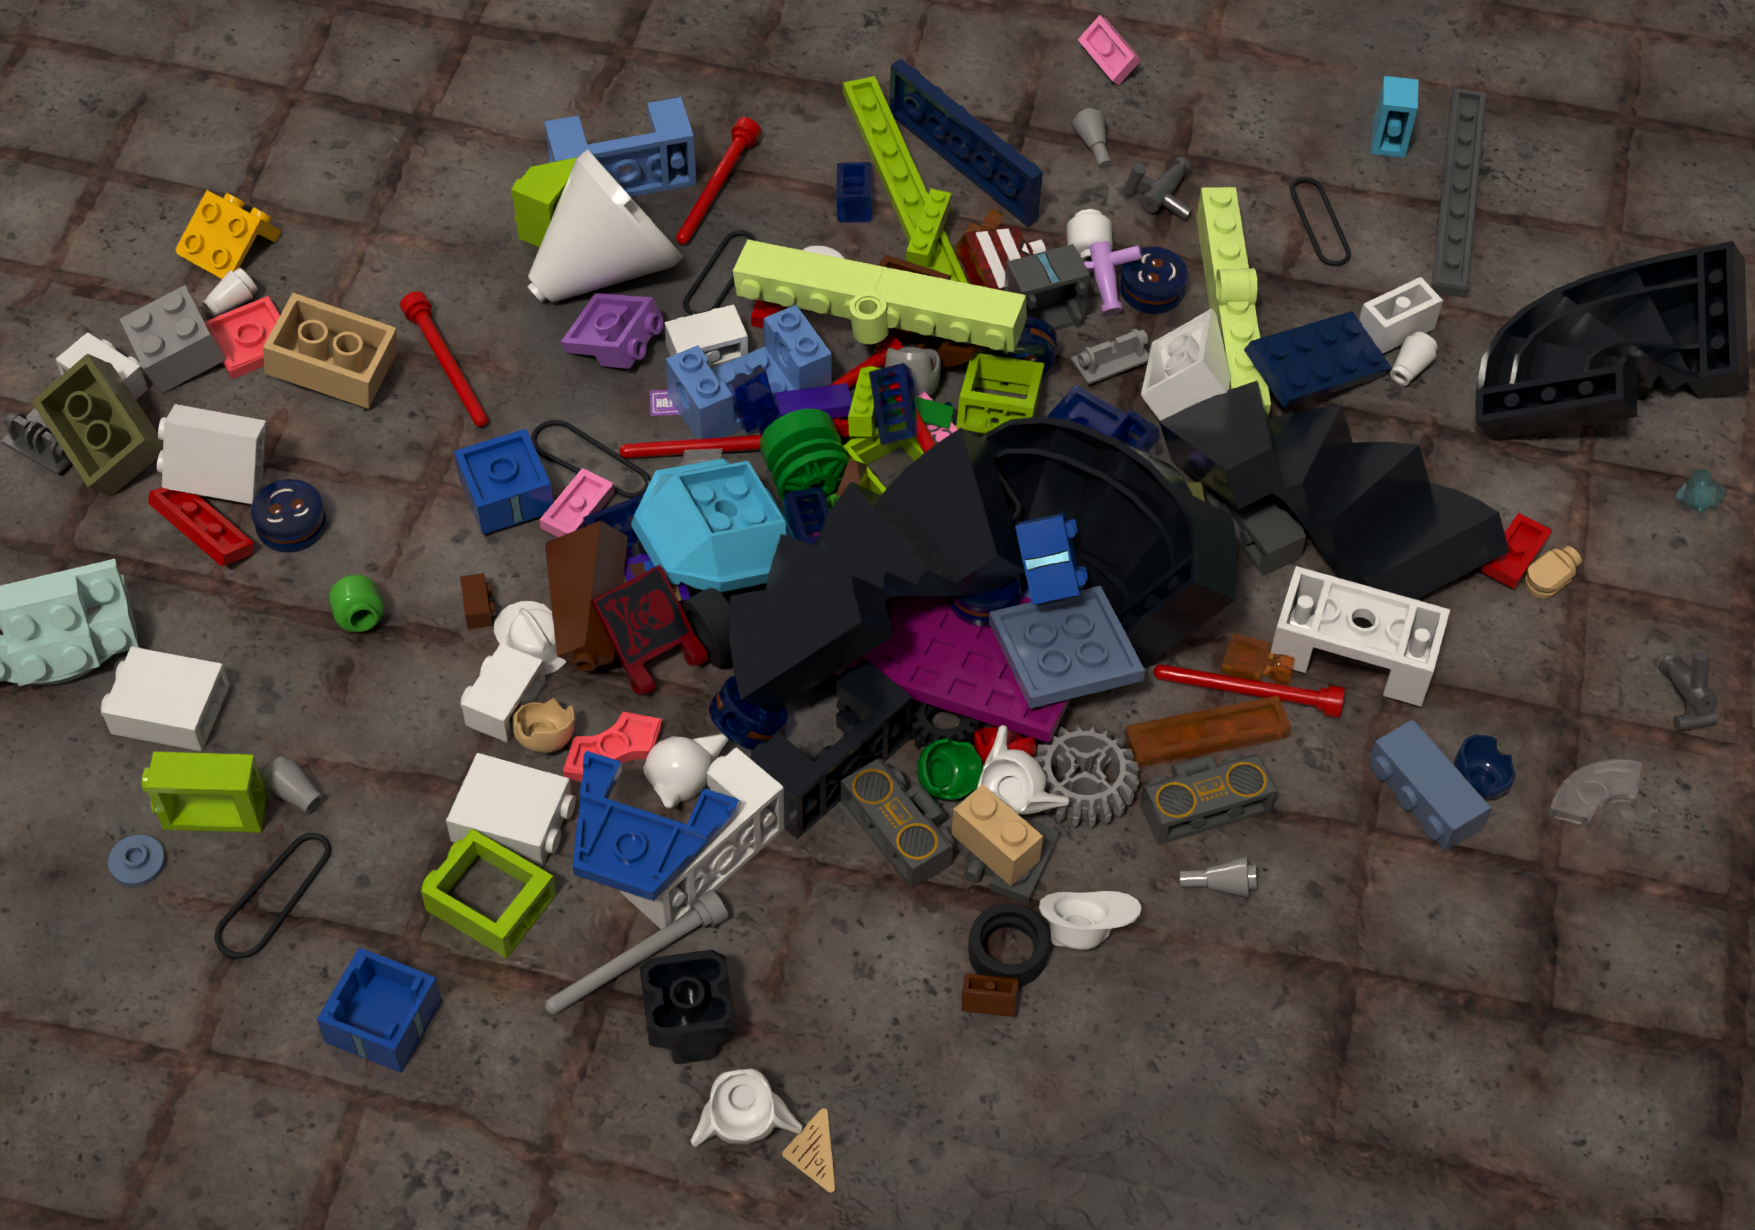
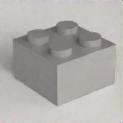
[120,285,227,394]

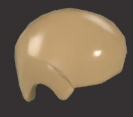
[512,698,575,754]

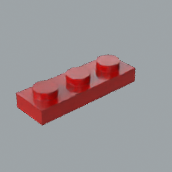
[148,487,254,567]

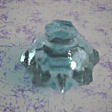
[1676,469,1726,511]

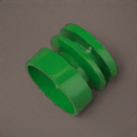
[760,409,849,509]

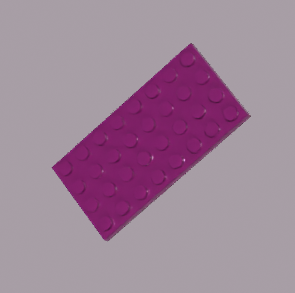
[809,533,1071,743]

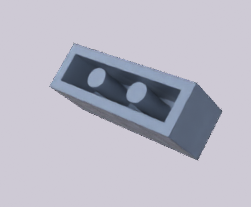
[1368,719,1491,851]

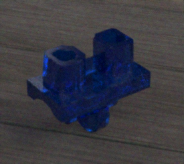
[728,365,778,436]

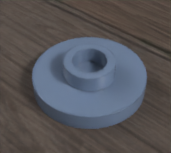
[108,835,166,887]

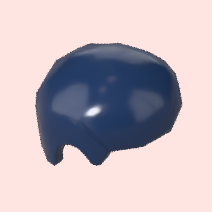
[1453,734,1516,799]

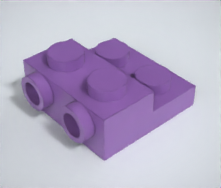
[560,293,663,369]

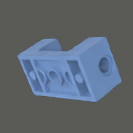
[544,97,696,197]
[665,305,832,439]

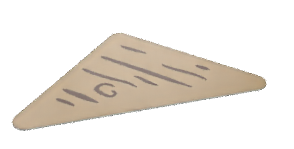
[782,1108,835,1193]

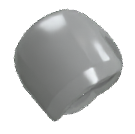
[885,347,941,397]

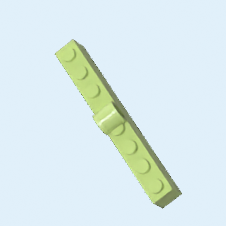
[1196,187,1271,416]
[733,240,1027,352]

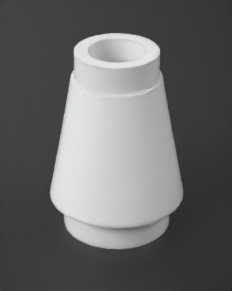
[202,268,258,317]
[1390,332,1438,386]

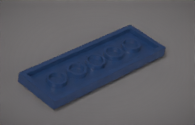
[889,59,1043,227]

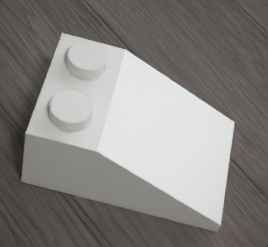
[1141,309,1231,421]

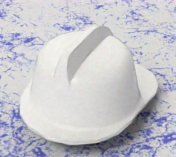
[493,601,567,675]
[1039,891,1141,950]

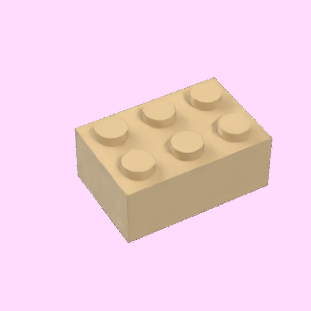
[263,293,397,409]

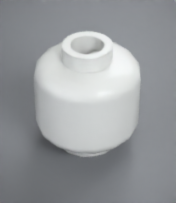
[1066,209,1113,262]

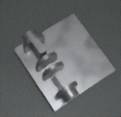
[1,408,71,475]

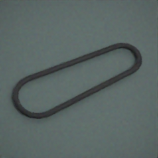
[531,420,651,498]
[214,833,331,959]

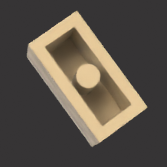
[951,784,1043,886]

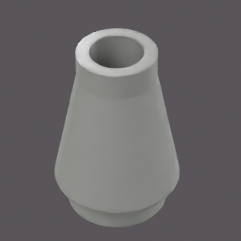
[261,756,323,814]

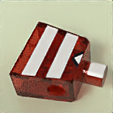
[955,226,1046,291]

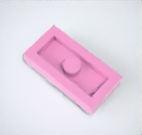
[1078,15,1141,85]
[539,468,615,537]

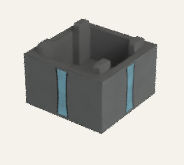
[1004,244,1090,340]

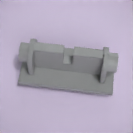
[1071,329,1149,385]

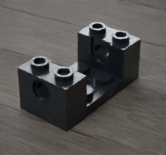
[749,659,912,839]

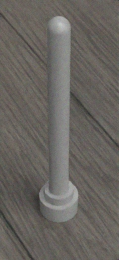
[545,889,728,1014]

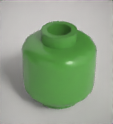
[328,575,384,633]

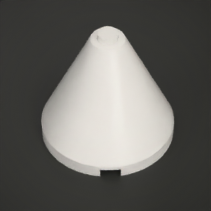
[528,149,684,303]

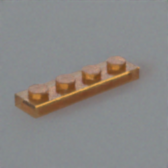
[1124,696,1291,767]

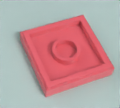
[207,296,280,379]

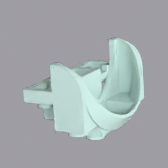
[0,559,139,686]

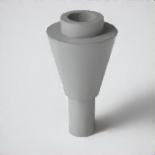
[1072,108,1111,169]
[1180,856,1257,898]

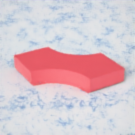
[563,711,663,781]

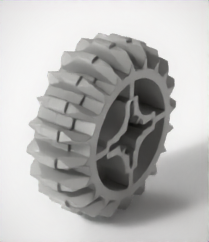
[1033,723,1139,829]

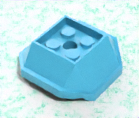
[631,458,799,593]

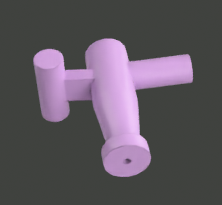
[1084,241,1143,316]

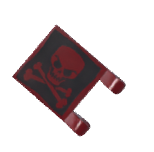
[590,565,708,695]

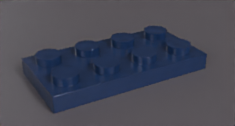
[1244,311,1392,408]

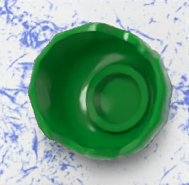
[917,738,983,800]

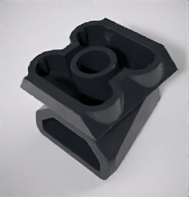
[640,949,737,1064]

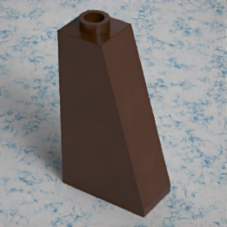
[545,520,628,671]

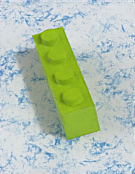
[906,188,952,268]
[848,366,885,437]

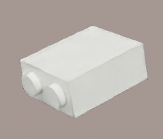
[157,404,266,504]
[101,647,230,751]
[446,753,576,867]

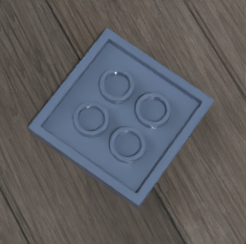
[989,586,1145,709]

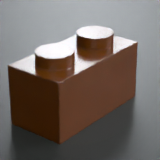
[460,573,496,630]
[961,973,1019,1017]

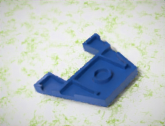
[573,750,740,901]

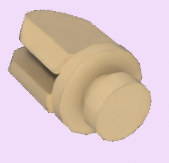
[1524,546,1582,599]

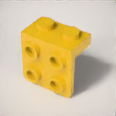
[176,190,282,279]

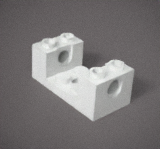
[1268,566,1450,707]
[620,747,785,929]

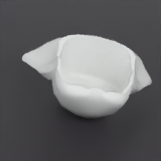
[977,725,1070,815]
[643,732,729,809]
[691,1069,802,1147]

